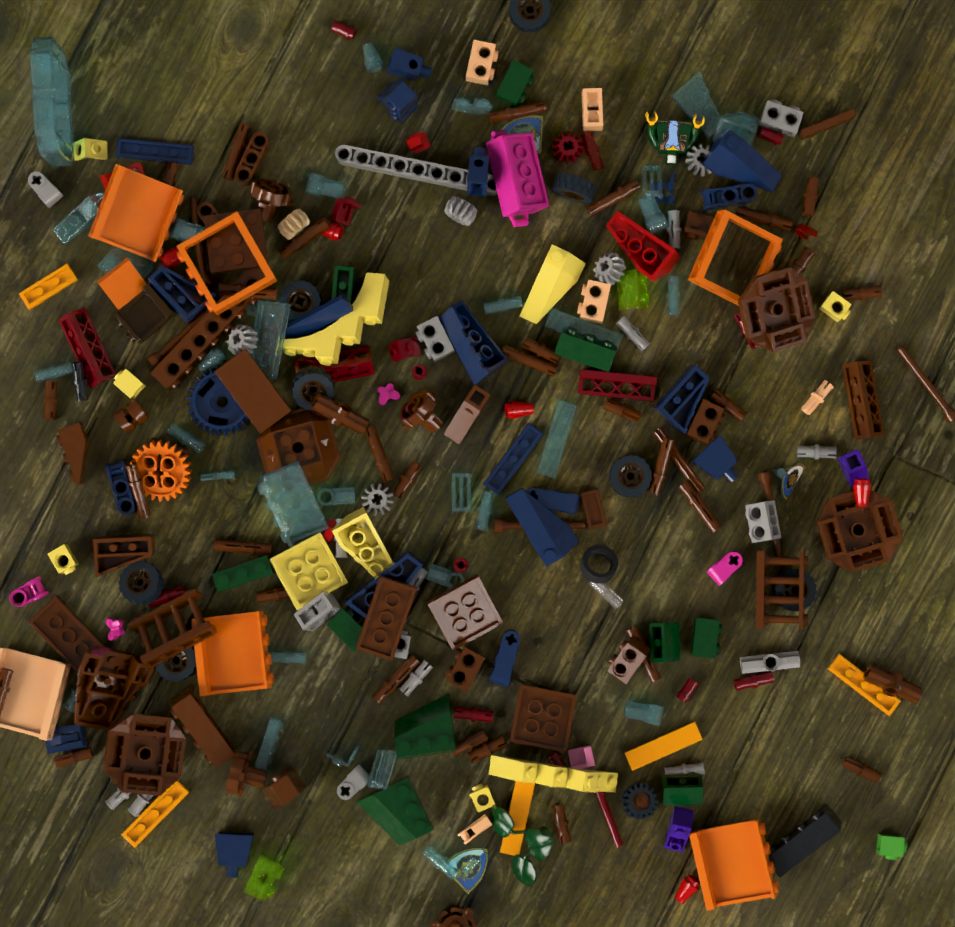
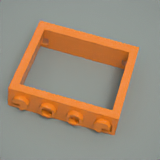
[688,210,783,306]
[177,212,277,315]

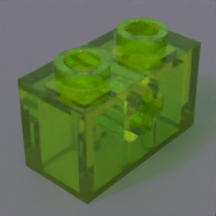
[244,854,284,901]

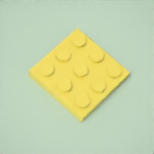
[269,532,348,610]

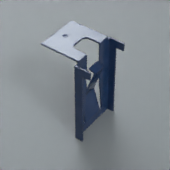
[650,173,677,205]
[45,724,89,754]

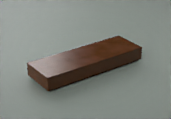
[799,109,857,140]

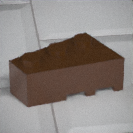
[93,533,156,577]

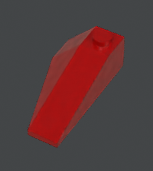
[606,211,680,282]

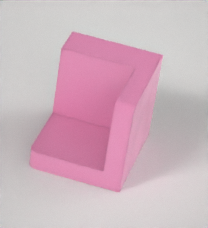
[568,745,595,769]

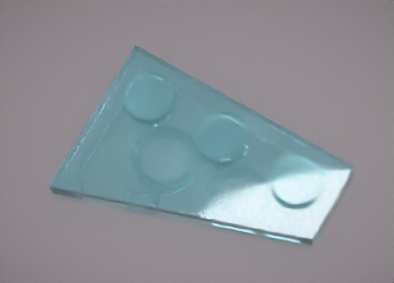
[671,71,724,139]

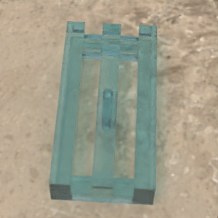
[641,165,663,199]
[452,473,471,512]
[367,750,397,790]

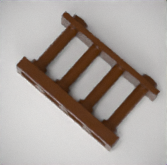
[756,551,809,630]
[128,588,218,668]

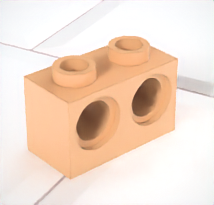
[466,40,499,85]
[582,88,603,131]
[577,280,611,324]

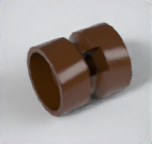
[113,398,149,434]

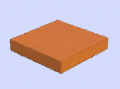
[97,258,147,310]

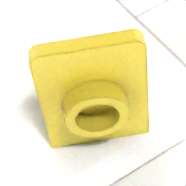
[74,138,108,161]
[469,783,495,812]

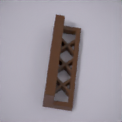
[842,360,884,440]

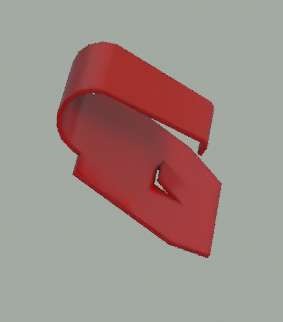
[406,132,431,154]
[795,224,818,240]
[321,519,336,543]

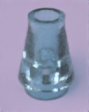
[363,43,383,73]
[197,347,227,373]

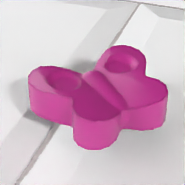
[378,383,400,405]
[106,618,125,641]

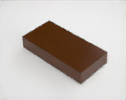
[579,489,607,530]

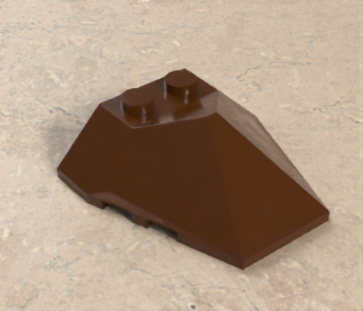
[74,646,155,730]

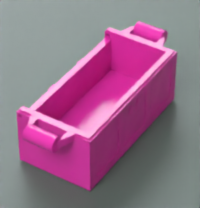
[486,130,550,227]

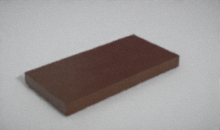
[215,349,292,434]
[356,575,417,661]
[28,595,107,674]

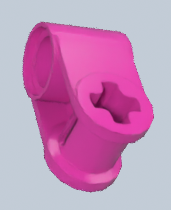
[706,552,743,586]
[9,576,49,607]

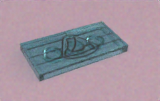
[250,300,291,380]

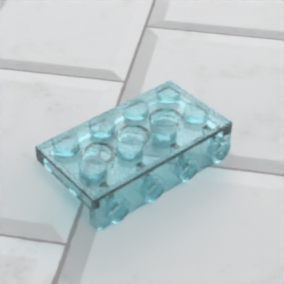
[257,461,329,547]

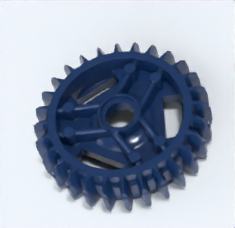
[186,366,250,437]

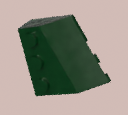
[394,694,457,760]
[356,776,434,845]

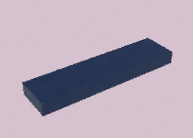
[116,138,194,165]
[279,294,353,339]
[483,422,544,496]

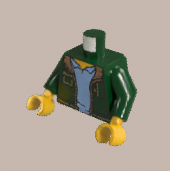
[645,111,705,165]

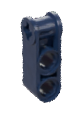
[700,184,757,211]
[105,459,137,515]
[526,488,580,515]
[489,630,520,687]

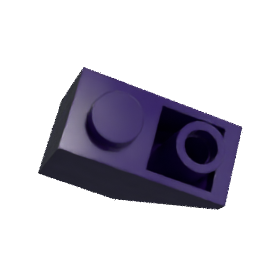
[837,449,869,491]
[664,806,694,852]

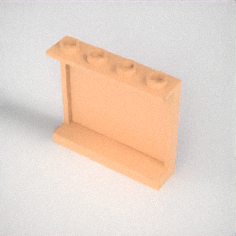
[0,648,71,741]

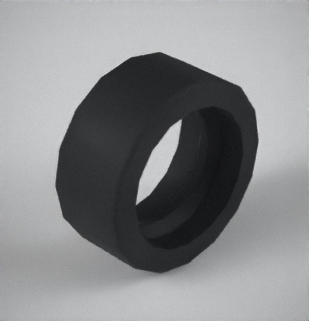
[580,545,618,584]

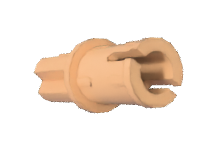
[801,380,834,415]

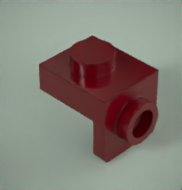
[330,196,362,227]
[389,337,421,362]

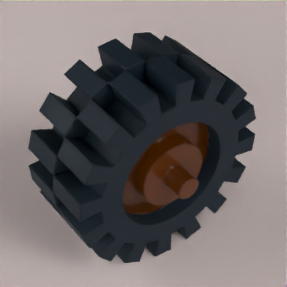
[620,784,658,820]

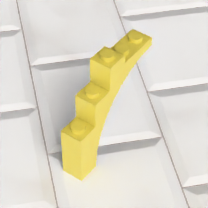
[279,273,389,366]
[489,755,618,792]

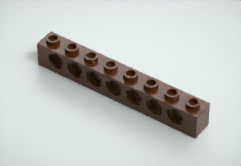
[150,268,273,391]

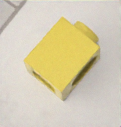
[819,291,852,322]
[113,369,146,400]
[48,544,79,575]

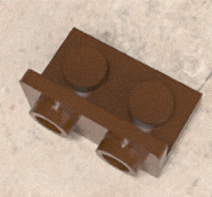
[683,211,722,243]

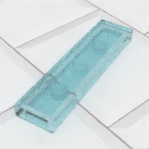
[545,308,623,352]
[537,400,577,479]

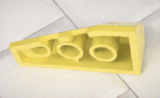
[519,245,586,324]
[332,507,393,577]

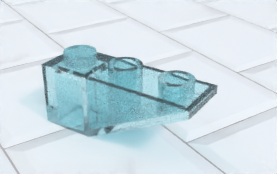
[53,193,103,245]

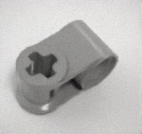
[28,172,63,208]
[337,764,372,800]

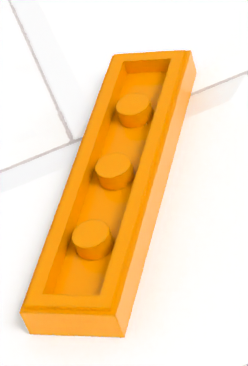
[827,654,901,716]
[624,722,703,771]
[121,780,190,848]
[500,781,535,856]

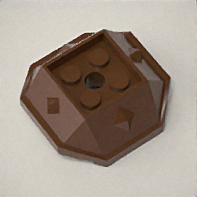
[738,267,815,352]
[256,408,341,491]
[816,490,903,573]
[103,713,186,796]

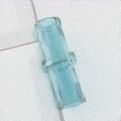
[666,276,681,316]
[483,295,523,315]
[34,362,73,383]
[167,423,206,453]
[475,491,495,531]
[268,650,307,665]
[422,845,459,879]

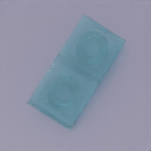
[452,97,493,114]

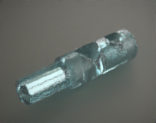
[200,470,235,481]

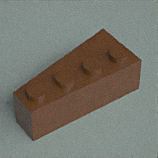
[170,685,235,769]
[262,768,306,809]

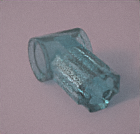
[305,173,345,199]
[638,194,668,234]
[169,218,205,243]
[317,487,355,506]
[426,564,464,588]
[624,701,664,726]

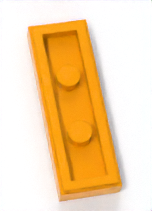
[19,263,78,310]

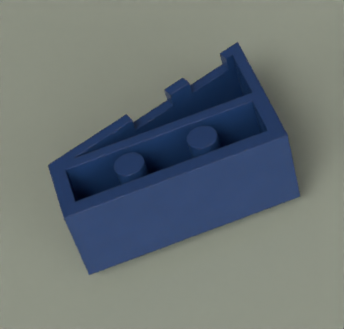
[376,81,418,123]
[148,266,216,325]
[653,365,710,434]

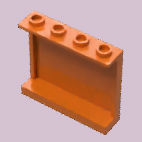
[88,164,184,262]
[191,611,274,696]
[689,818,780,911]

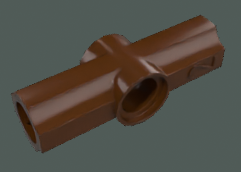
[311,393,369,434]
[863,664,923,704]

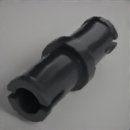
[71,361,89,401]

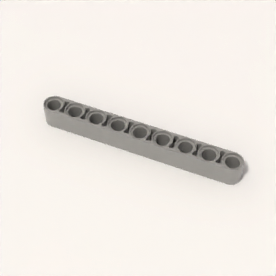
[335,145,497,196]

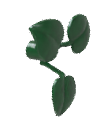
[491,804,554,887]

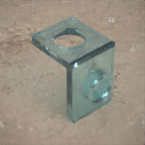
[326,745,360,767]

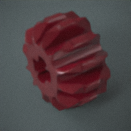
[552,131,584,164]

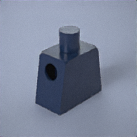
[386,48,432,81]
[467,147,489,197]
[692,436,739,483]
[215,832,254,878]

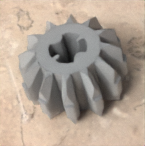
[685,144,712,177]
[444,196,478,226]
[593,252,626,285]
[226,324,259,356]
[361,483,394,516]

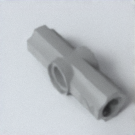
[740,651,800,674]

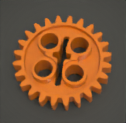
[130,439,192,502]

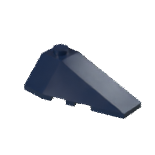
[702,128,782,192]
[506,488,579,567]

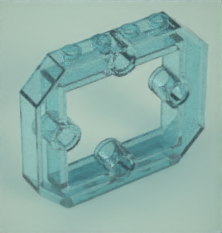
[30,37,74,167]

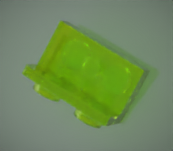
[617,269,649,311]

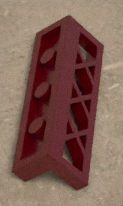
[58,308,117,389]
[294,346,375,382]
[578,370,657,402]

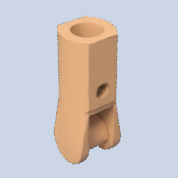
[457,814,493,845]

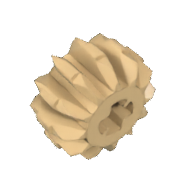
[277,209,310,240]

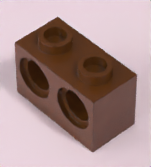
[685,399,725,445]
[607,636,651,684]
[445,647,485,692]

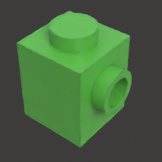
[876,833,907,860]

